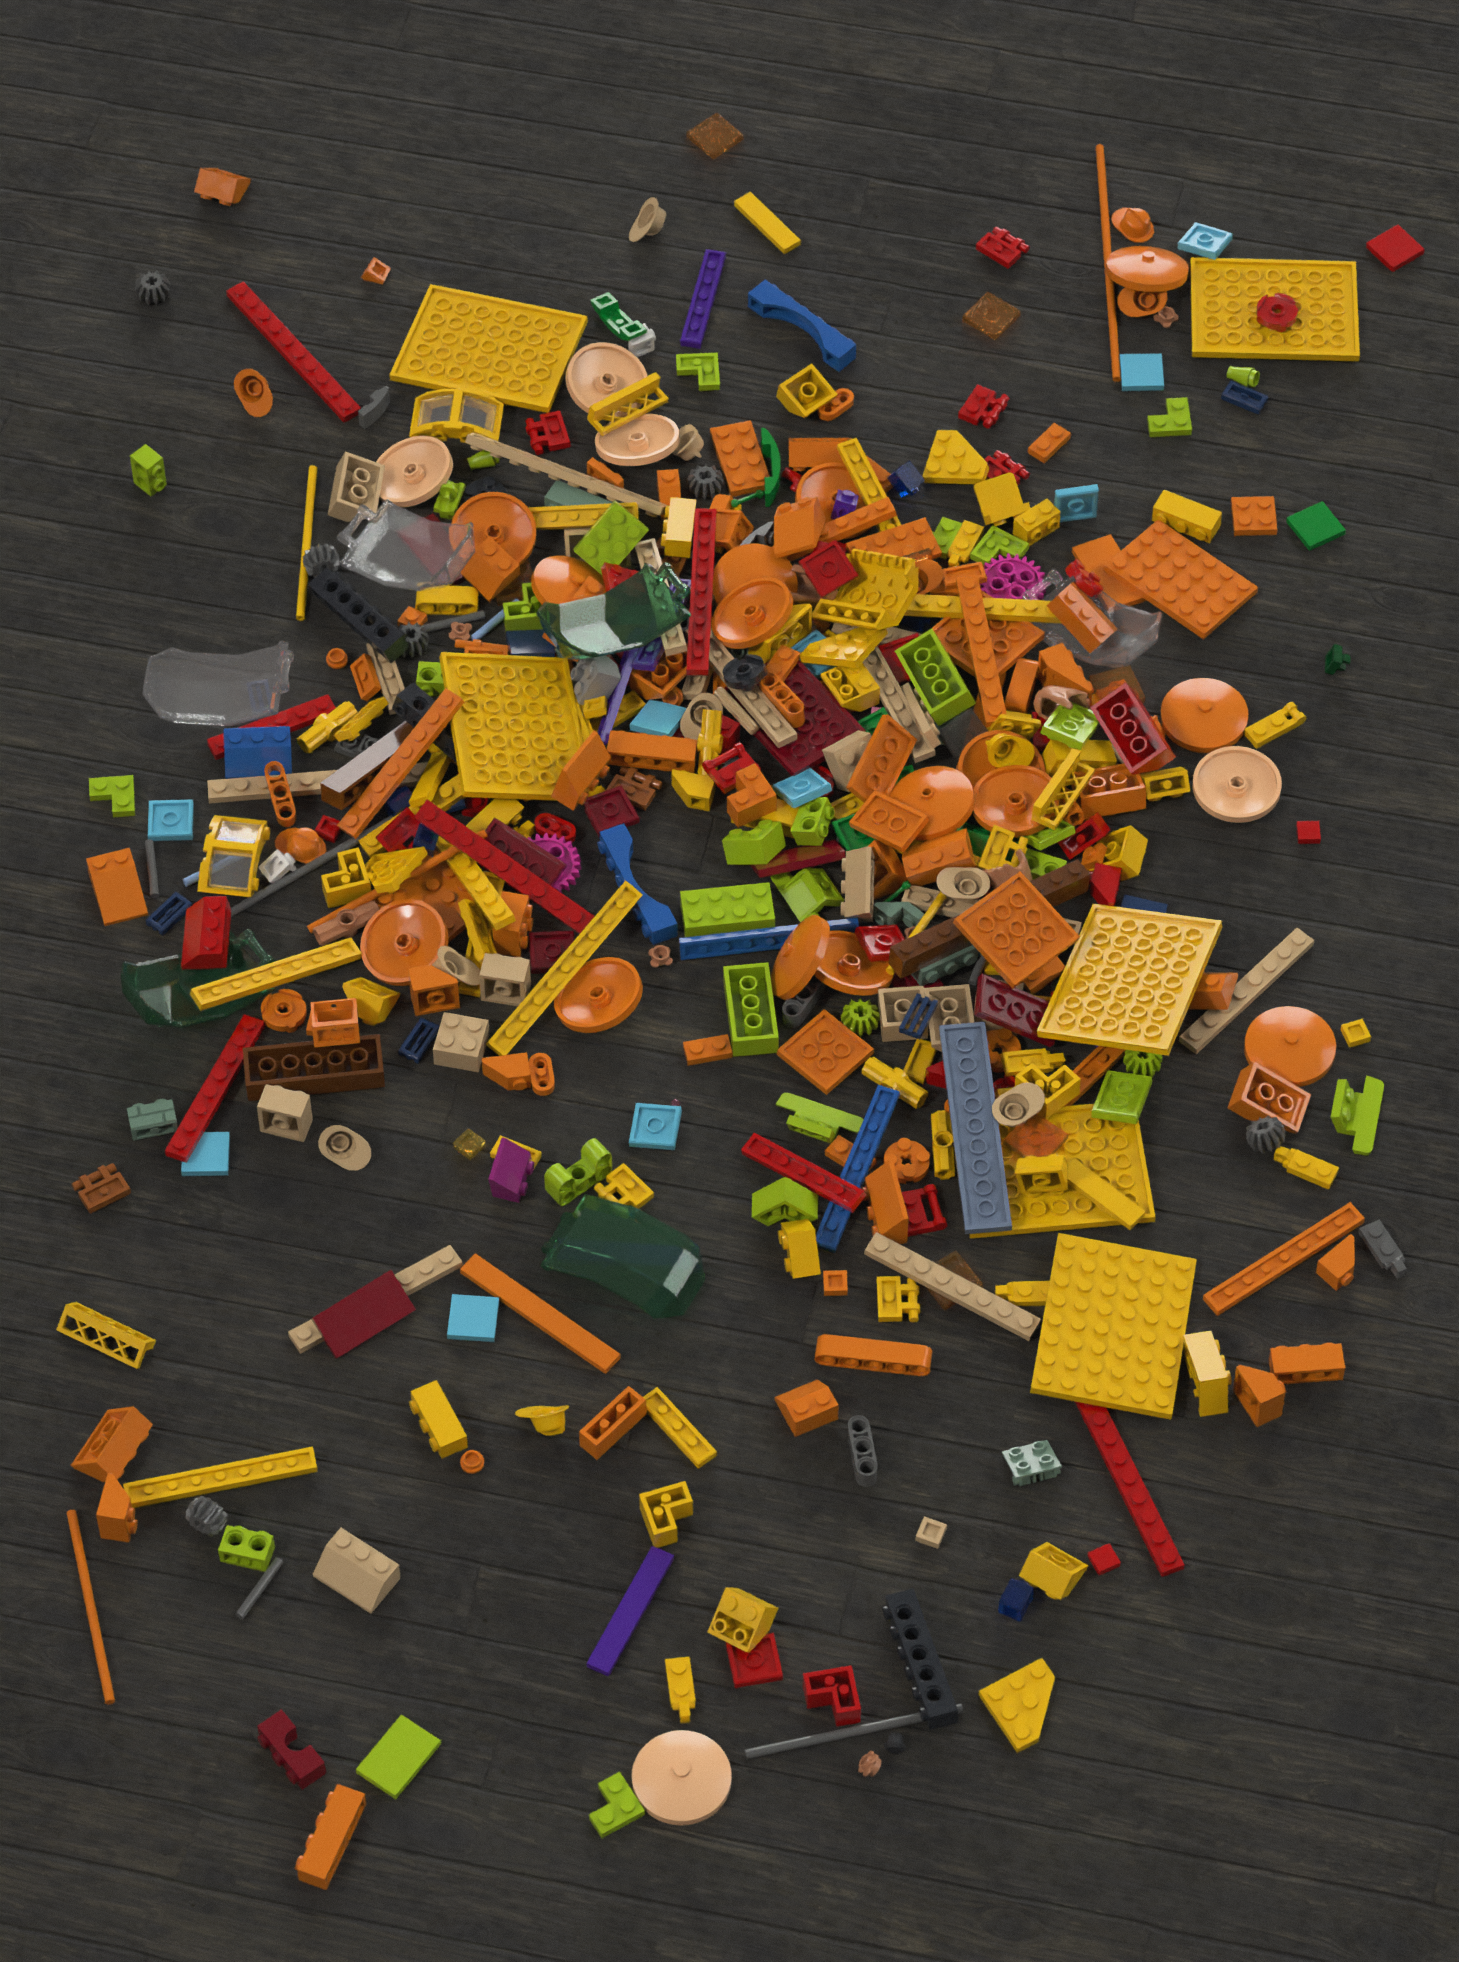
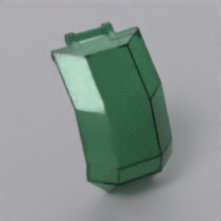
[536,562,691,660]
[120,929,276,1028]
[540,1194,706,1319]

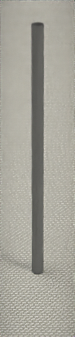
[231,815,393,917]
[745,1704,963,1759]

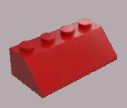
[1090,683,1176,775]

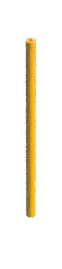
[296,465,317,621]

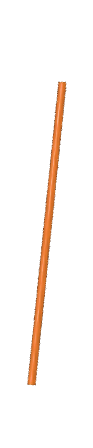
[1096,144,1121,382]

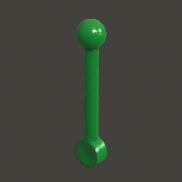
[731,489,764,507]
[873,881,911,912]

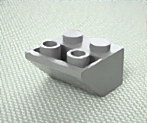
[570,644,621,705]

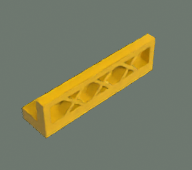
[587,372,669,436]
[1031,749,1095,830]
[57,1302,156,1369]

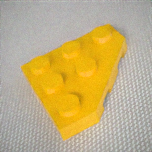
[922,430,989,484]
[799,627,888,668]
[365,847,428,893]
[979,1658,1055,1753]

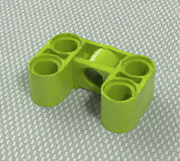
[544,1138,612,1206]

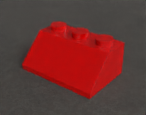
[181,896,231,969]

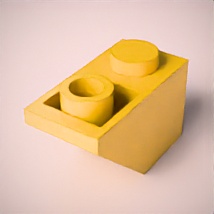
[671,769,716,811]

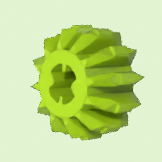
[841,998,880,1037]
[1123,1050,1163,1077]

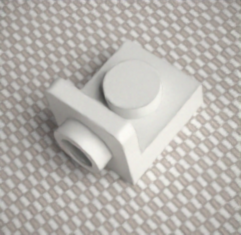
[628,323,656,357]
[258,849,297,883]

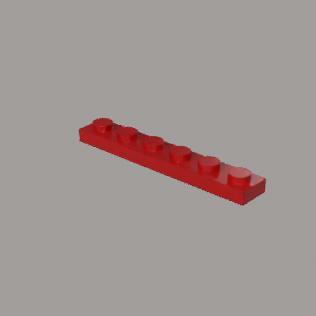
[207,694,335,760]
[741,1133,866,1213]

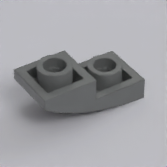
[358,386,390,429]
[741,522,774,547]
[334,734,378,758]

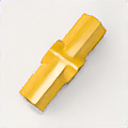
[297,701,358,754]
[697,709,723,776]
[862,1057,928,1109]
[931,1110,955,1180]

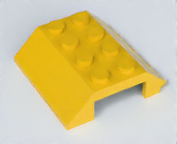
[812,549,918,630]

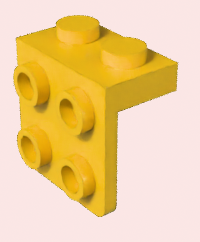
[974,472,1031,526]
[987,711,1041,740]

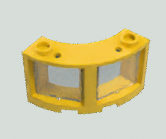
[409,389,504,444]
[197,815,270,897]

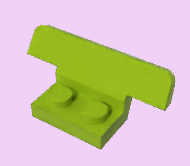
[771,867,844,922]
[1331,1075,1384,1156]
[776,1093,863,1144]

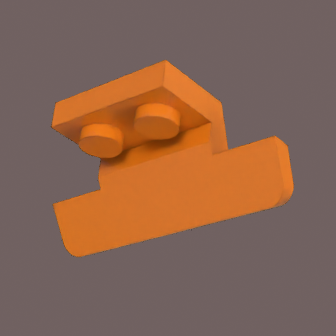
[692,494,754,552]

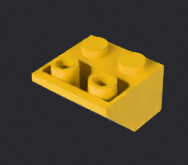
[820,663,880,712]
[708,1587,778,1653]

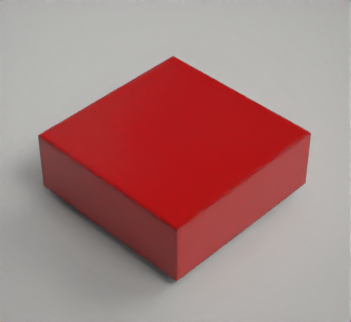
[314,815,342,843]
[1296,821,1321,844]
[1088,1543,1121,1576]

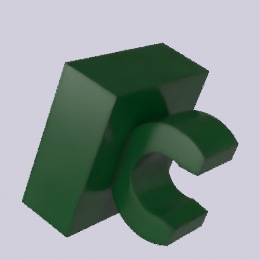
[1325,644,1351,675]

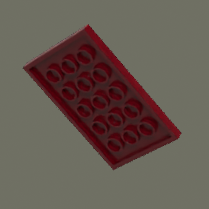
[724,660,866,776]

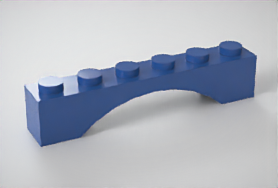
[748,280,856,372]
[597,823,677,945]

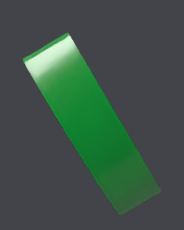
[590,292,648,341]
[761,428,780,507]

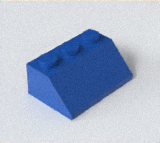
[223,726,292,779]

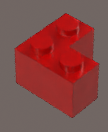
[803,1665,861,1727]

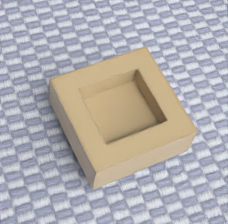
[915,1517,947,1549]

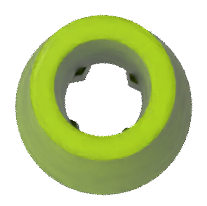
[1227,366,1260,388]
[467,449,500,470]

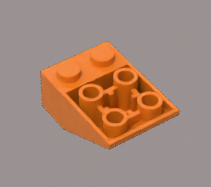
[1037,643,1094,710]

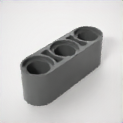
[782,975,825,1029]
[848,1415,877,1487]

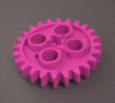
[980,553,1047,600]
[527,833,581,893]

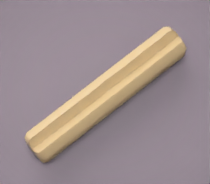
[714,687,760,735]

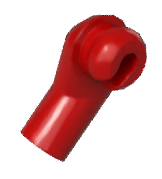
[782,467,802,492]

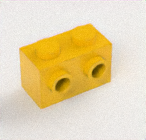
[1013,499,1061,546]
[1140,767,1190,801]

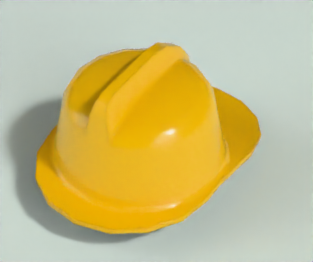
[985,733,1034,768]
[515,1405,569,1436]

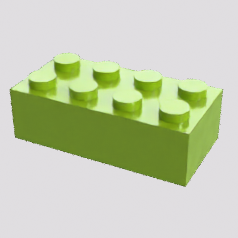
[895,628,976,726]
[680,882,775,937]
[723,962,779,1057]

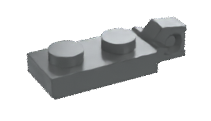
[1359,1219,1407,1279]

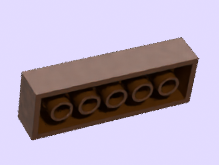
[243,1034,385,1101]

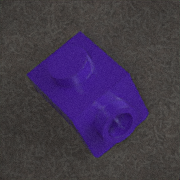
[831,489,859,520]

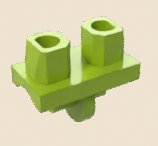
[434,480,465,519]

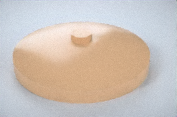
[566,342,647,417]
[595,414,680,466]
[377,436,453,507]
[1192,746,1282,823]
[632,1730,731,1825]

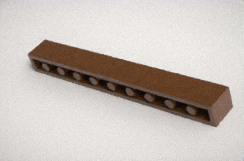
[888,859,1090,979]

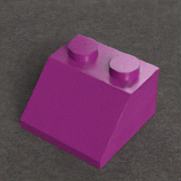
[488,1137,535,1203]

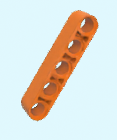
[814,1334,932,1376]

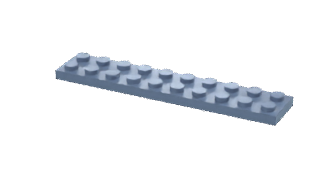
[939,1022,1012,1234]

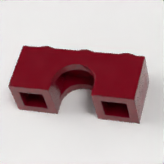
[257,1709,326,1790]

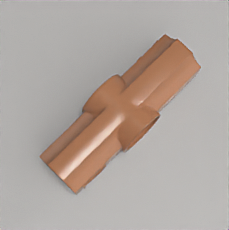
[313,901,379,946]

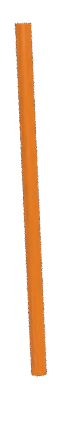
[307,829,488,934]
[67,1510,115,1705]

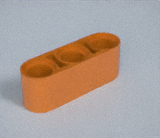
[1005,658,1039,714]
[759,672,805,728]
[264,761,297,827]

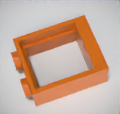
[310,998,360,1048]

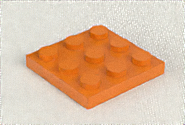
[777,1009,874,1095]

